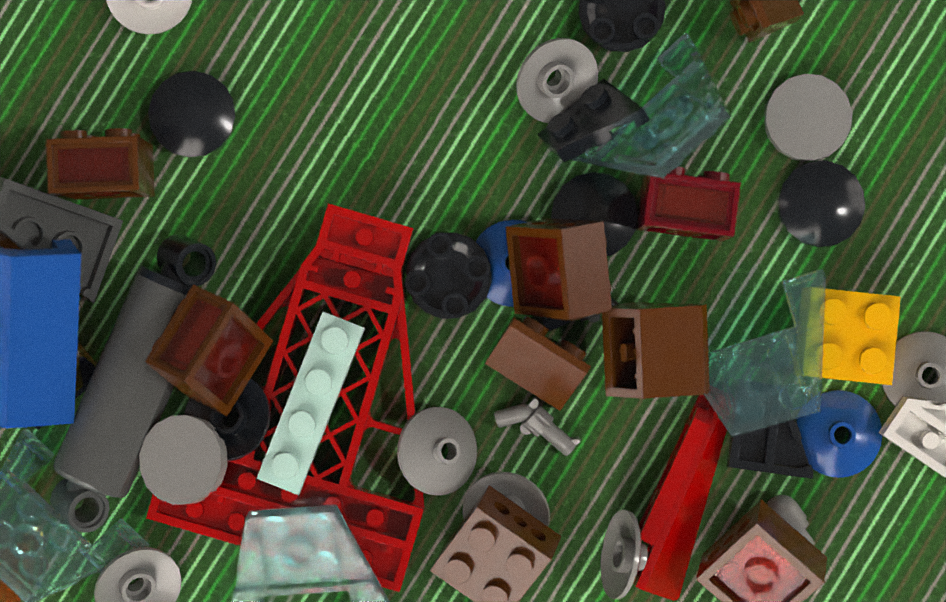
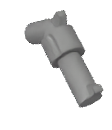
[494,396,581,456]

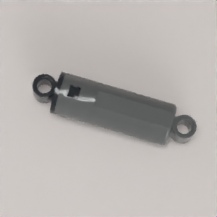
[50,234,216,533]

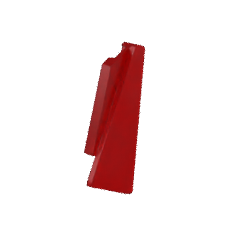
[633,385,735,601]

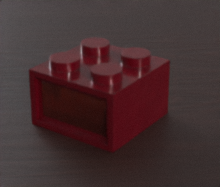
[636,165,741,242]

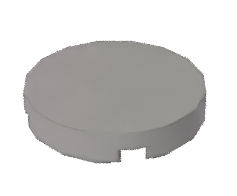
[764,74,853,161]
[139,415,227,505]

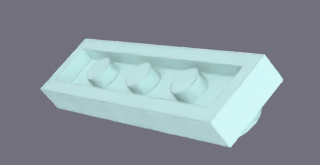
[256,312,365,495]

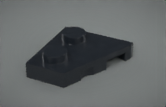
[537,78,650,162]
[726,379,814,479]

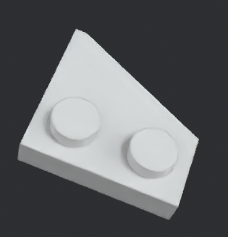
[878,396,946,478]

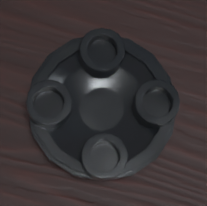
[579,0,666,52]
[148,71,236,158]
[778,160,865,247]
[551,172,638,256]
[405,232,492,319]

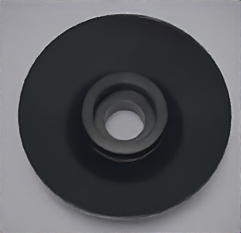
[184,378,271,461]

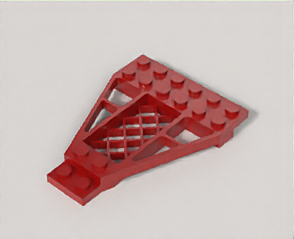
[146,203,425,592]

